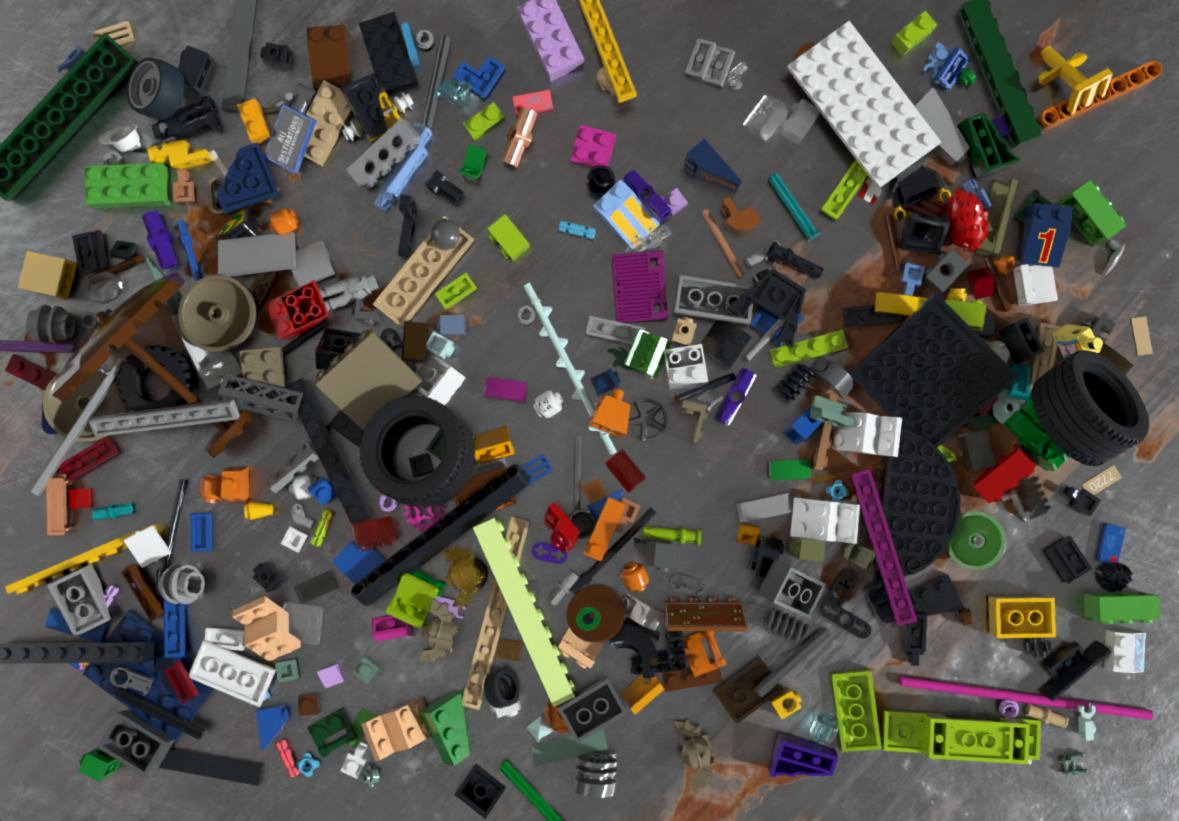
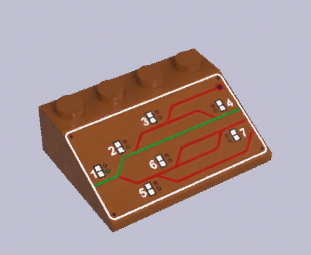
[664,597,748,631]

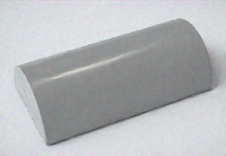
[673,275,753,325]

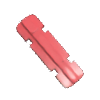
[275,739,300,778]

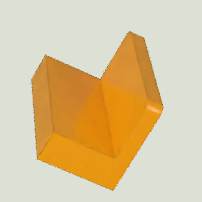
[473,426,515,464]
[620,675,664,715]

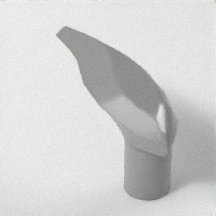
[263,92,293,113]
[1104,239,1125,275]
[1002,489,1026,522]

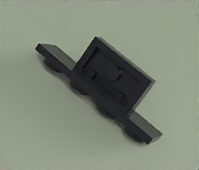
[1039,641,1111,702]

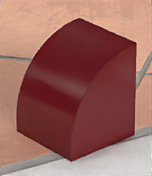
[967,267,994,300]

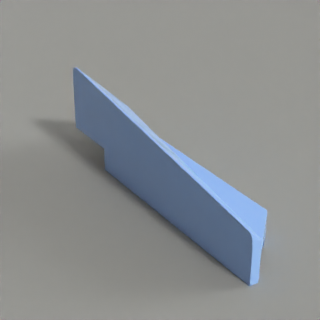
[374,122,432,212]

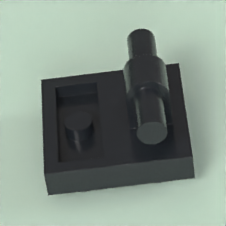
[864,578,917,623]

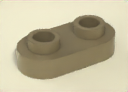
[207,176,224,215]

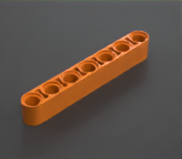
[1036,61,1162,130]

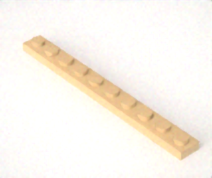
[462,516,530,710]

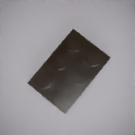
[713,657,784,724]

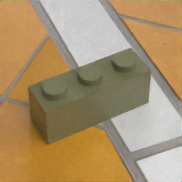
[787,537,825,562]

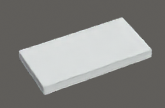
[189,640,276,707]

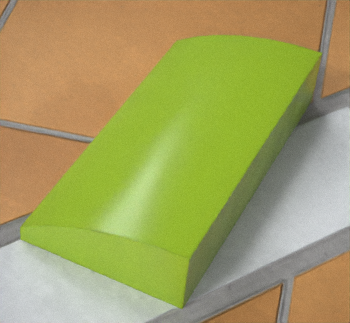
[831,668,882,752]

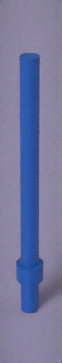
[177,220,202,282]

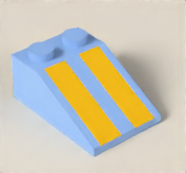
[593,179,660,250]

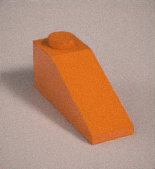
[583,496,626,561]

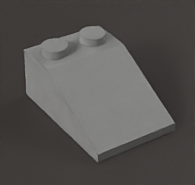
[47,564,111,637]

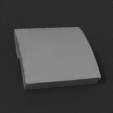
[685,38,735,88]
[292,240,335,287]

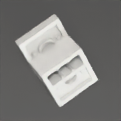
[832,412,902,457]
[790,498,860,544]

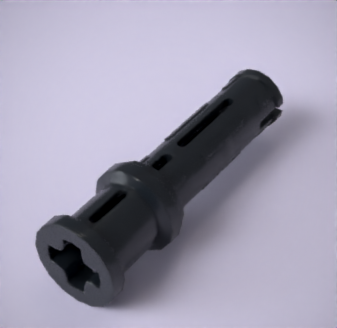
[767,241,824,278]

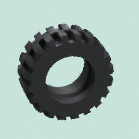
[116,345,198,412]

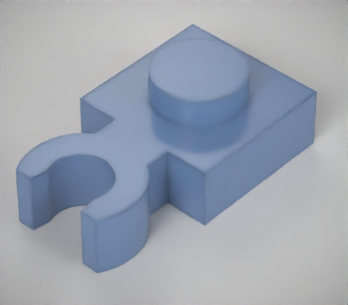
[922,42,952,79]

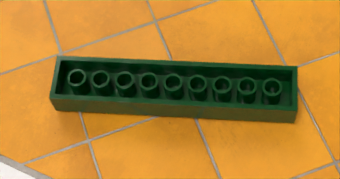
[0,33,139,201]

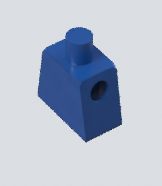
[782,406,822,445]

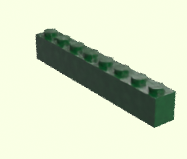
[958,0,1042,148]

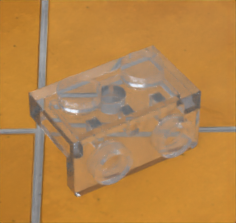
[743,94,788,141]

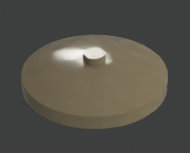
[178,275,256,352]
[43,368,126,442]

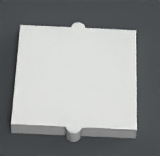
[123,525,171,568]

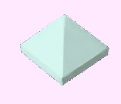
[526,715,553,742]

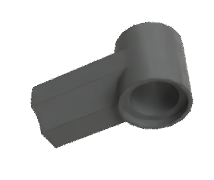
[290,83,318,114]

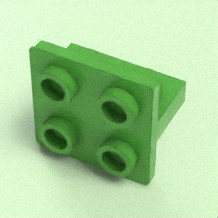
[624,329,671,377]

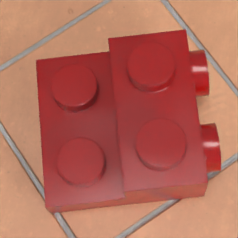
[543,502,580,553]

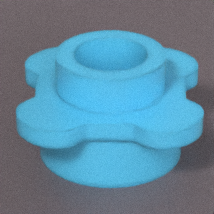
[826,480,849,502]
[296,753,320,777]

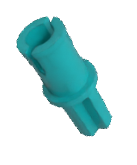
[92,503,133,520]

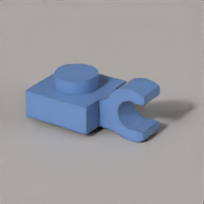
[56,45,85,76]
[963,179,992,210]
[900,263,925,296]

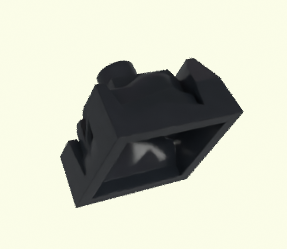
[901,210,951,255]

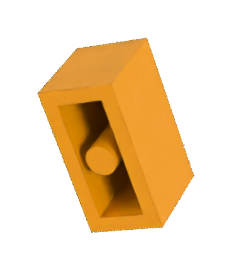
[237,98,272,145]

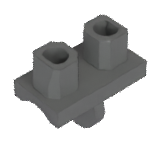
[1079,312,1116,346]

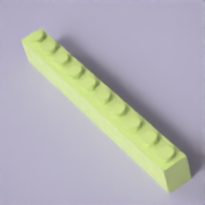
[473,517,576,707]

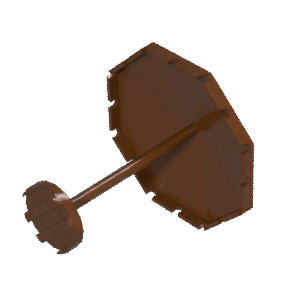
[52,272,253,458]

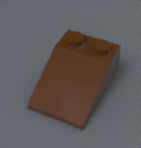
[306,25,352,91]

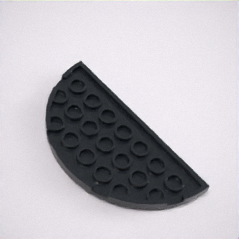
[872,428,961,580]

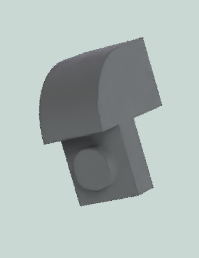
[810,356,856,399]

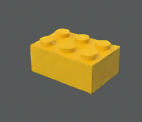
[988,595,1056,638]

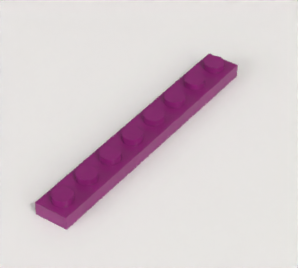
[851,469,917,626]

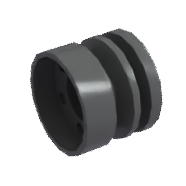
[574,754,618,798]

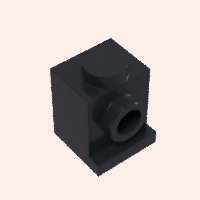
[260,42,292,70]
[252,562,285,593]

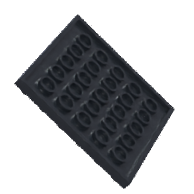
[848,292,1019,447]

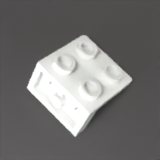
[1013,264,1058,306]

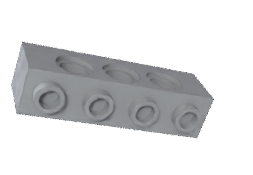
[346,118,421,188]

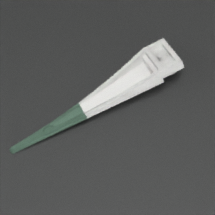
[146,257,242,391]

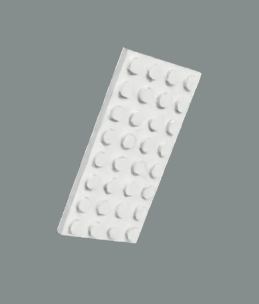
[787,21,942,189]

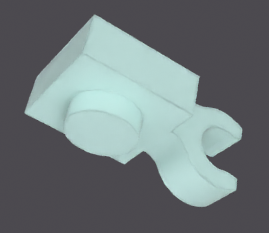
[1078,703,1096,741]

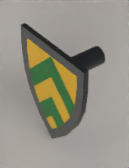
[215,206,257,239]

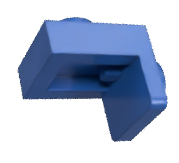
[308,476,337,505]

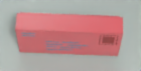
[513,90,553,117]

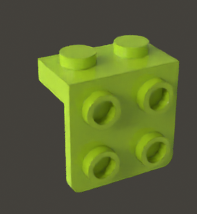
[385,573,438,629]

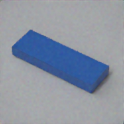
[164,599,185,658]
[45,608,108,642]

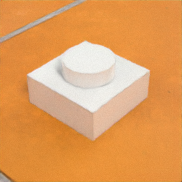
[281,526,308,552]

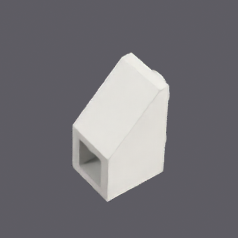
[621,592,664,631]

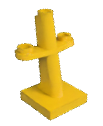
[1038,46,1113,115]

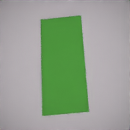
[346,707,375,748]

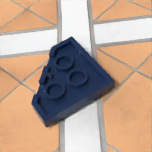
[217,142,279,214]

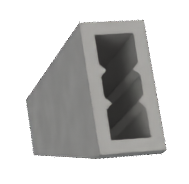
[915,88,970,166]

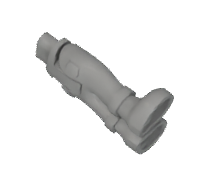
[319,274,379,311]

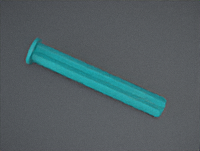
[768,173,820,242]

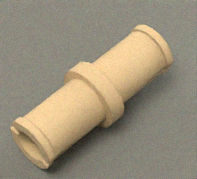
[1025,704,1069,729]

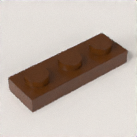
[121,563,164,622]
[662,662,722,692]

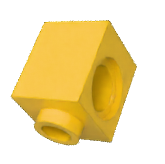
[770,688,802,720]

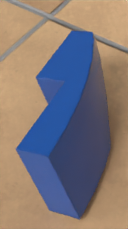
[587,490,623,523]

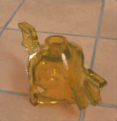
[444,547,485,609]

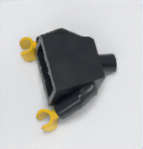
[890,163,951,220]

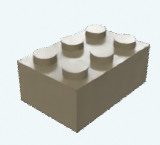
[239,346,289,403]

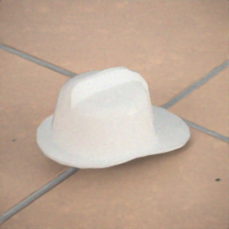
[99,124,141,152]

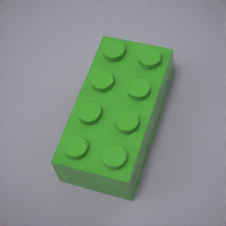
[85,163,170,209]

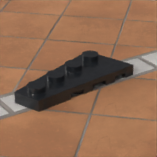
[884,574,963,624]

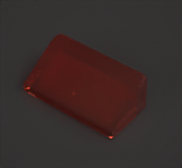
[605,449,646,493]

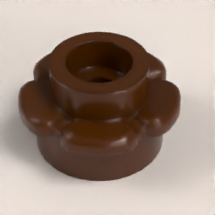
[958,607,972,626]

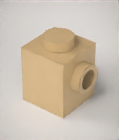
[671,317,697,347]

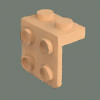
[558,627,606,669]

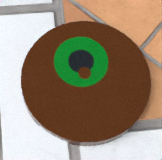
[566,585,624,643]

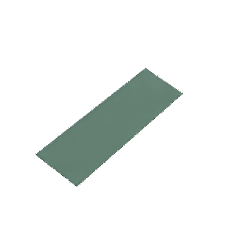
[530,728,608,766]

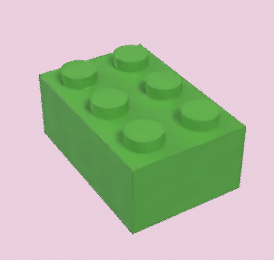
[1058,180,1127,247]
[1084,592,1160,624]

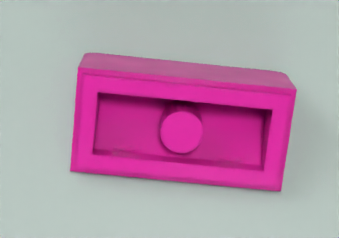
[372,615,413,641]

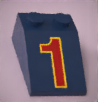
[684,138,742,193]
[1020,203,1073,268]

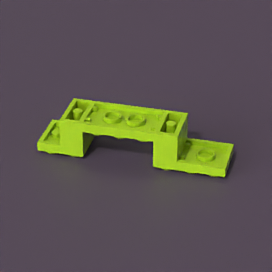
[882,710,1041,764]

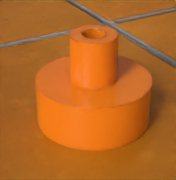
[994,255,1015,275]

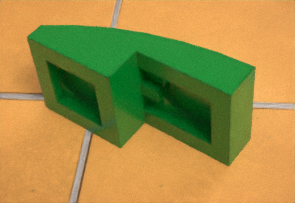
[769,459,811,481]

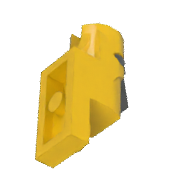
[147,137,214,170]

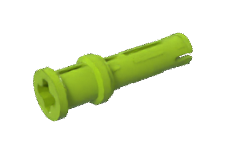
[643,525,702,546]

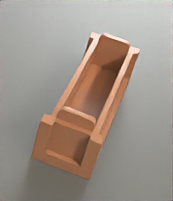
[46,474,70,535]

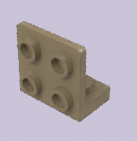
[679,400,709,444]

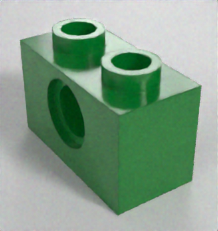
[78,748,120,782]

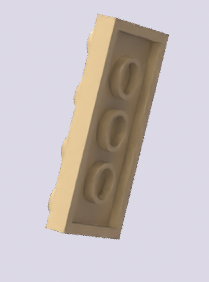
[304,81,352,167]

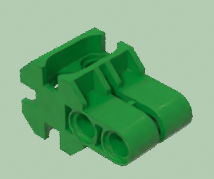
[1004,397,1069,471]

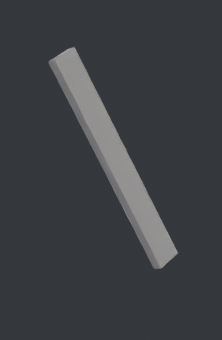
[30,358,126,496]
[88,399,240,437]

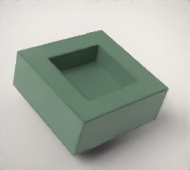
[352,656,380,684]
[275,659,299,683]

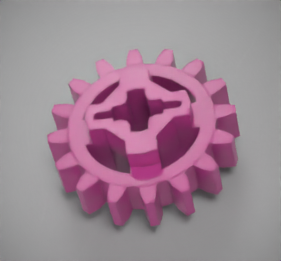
[403,505,446,532]

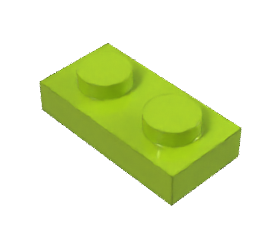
[463,102,505,140]
[435,273,477,310]

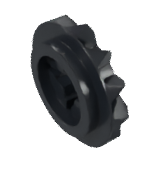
[1101,563,1133,593]

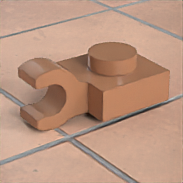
[173,169,195,203]
[615,498,640,533]

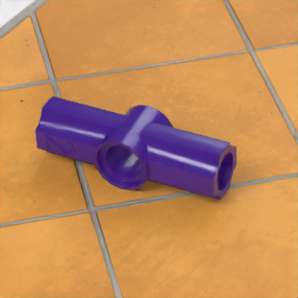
[622,170,672,222]
[141,210,178,270]
[715,367,757,426]

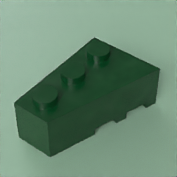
[957,112,1021,178]

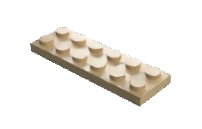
[373,216,474,329]

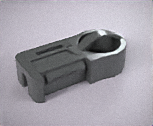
[110,665,154,695]

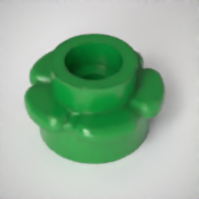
[959,68,977,86]

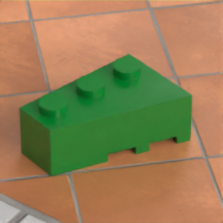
[419,691,470,766]

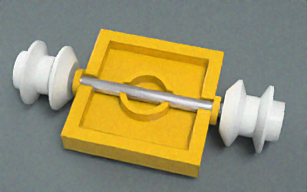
[342,91,414,144]

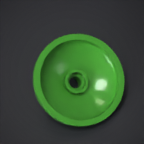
[947,511,1006,570]

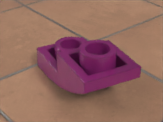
[484,377,527,402]

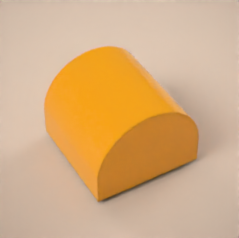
[737,523,760,545]

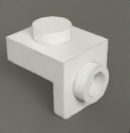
[490,699,521,718]

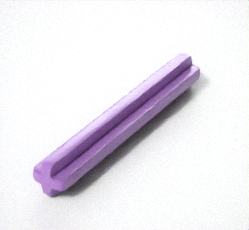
[0,340,76,353]

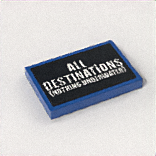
[264,104,317,173]

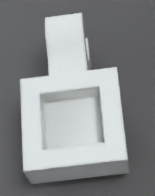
[340,742,368,779]

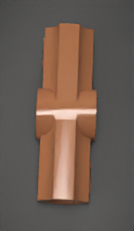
[501,107,538,167]

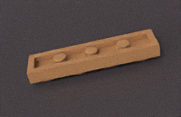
[812,393,840,471]

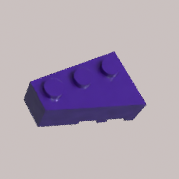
[768,732,839,777]

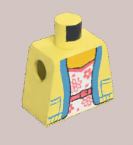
[1053,324,1103,359]

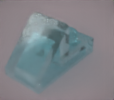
[437,78,472,108]

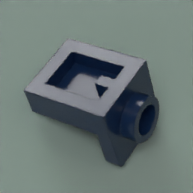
[590,369,621,396]

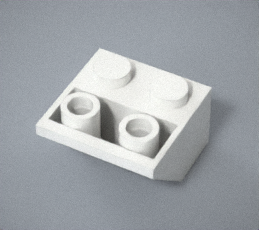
[664,344,708,390]

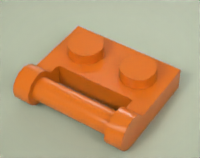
[684,631,727,677]

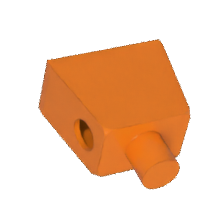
[587,389,630,438]
[221,466,249,503]

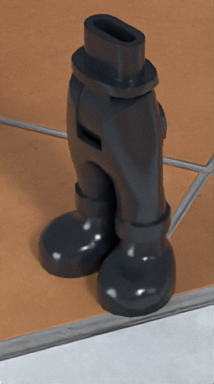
[151,95,221,139]

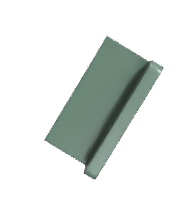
[810,396,854,428]

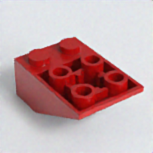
[265,280,330,340]

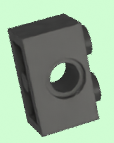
[922,249,969,294]

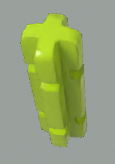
[311,509,334,547]

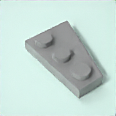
[267,441,319,493]

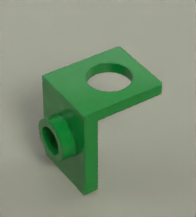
[459,144,487,179]

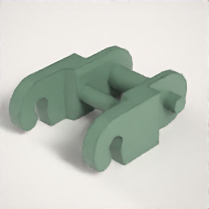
[1060,752,1088,776]

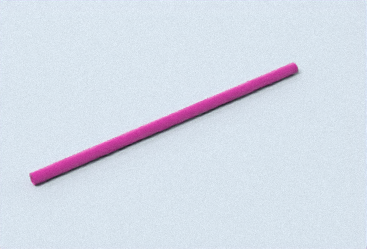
[900,676,1153,720]

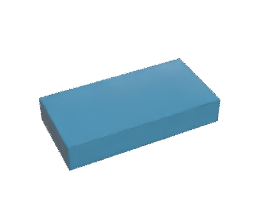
[401,22,420,66]

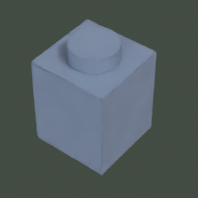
[437,315,466,337]

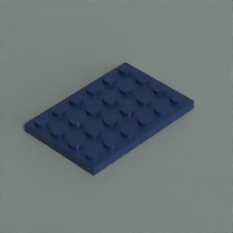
[82,610,215,742]

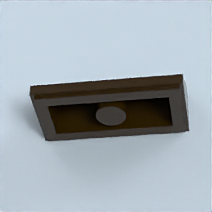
[402,321,428,363]

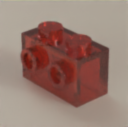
[351,516,396,552]

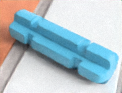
[558,220,596,239]

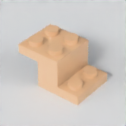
[232,596,301,661]
[361,697,431,761]

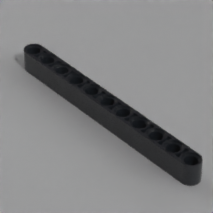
[351,464,530,606]

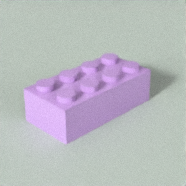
[517,0,584,82]

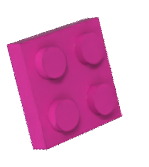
[570,125,616,168]

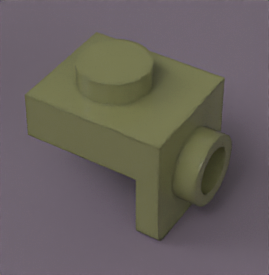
[843,543,875,570]

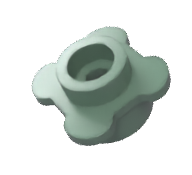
[363,764,379,788]

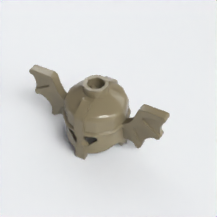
[420,598,458,663]
[675,720,716,792]

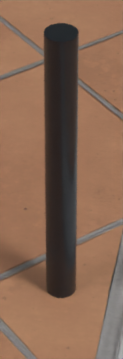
[674,373,736,403]

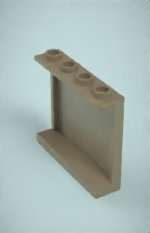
[315,327,422,431]

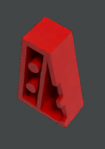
[972,442,1036,504]

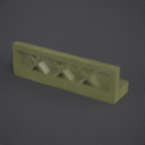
[974,179,1018,258]

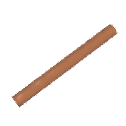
[701,209,745,279]

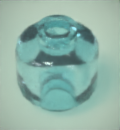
[810,714,839,745]

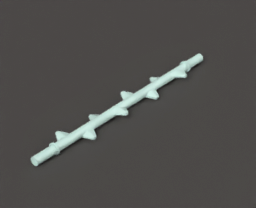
[523,283,617,455]

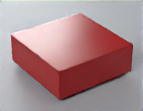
[69,488,92,509]

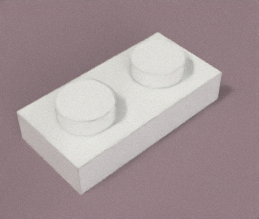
[205,627,245,651]

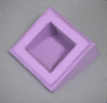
[317,663,344,688]

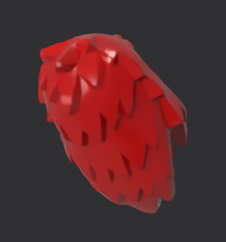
[947,189,989,251]

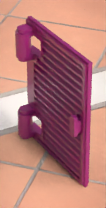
[612,250,668,323]

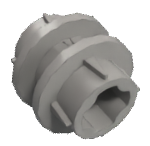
[26,305,75,344]
[158,565,205,604]

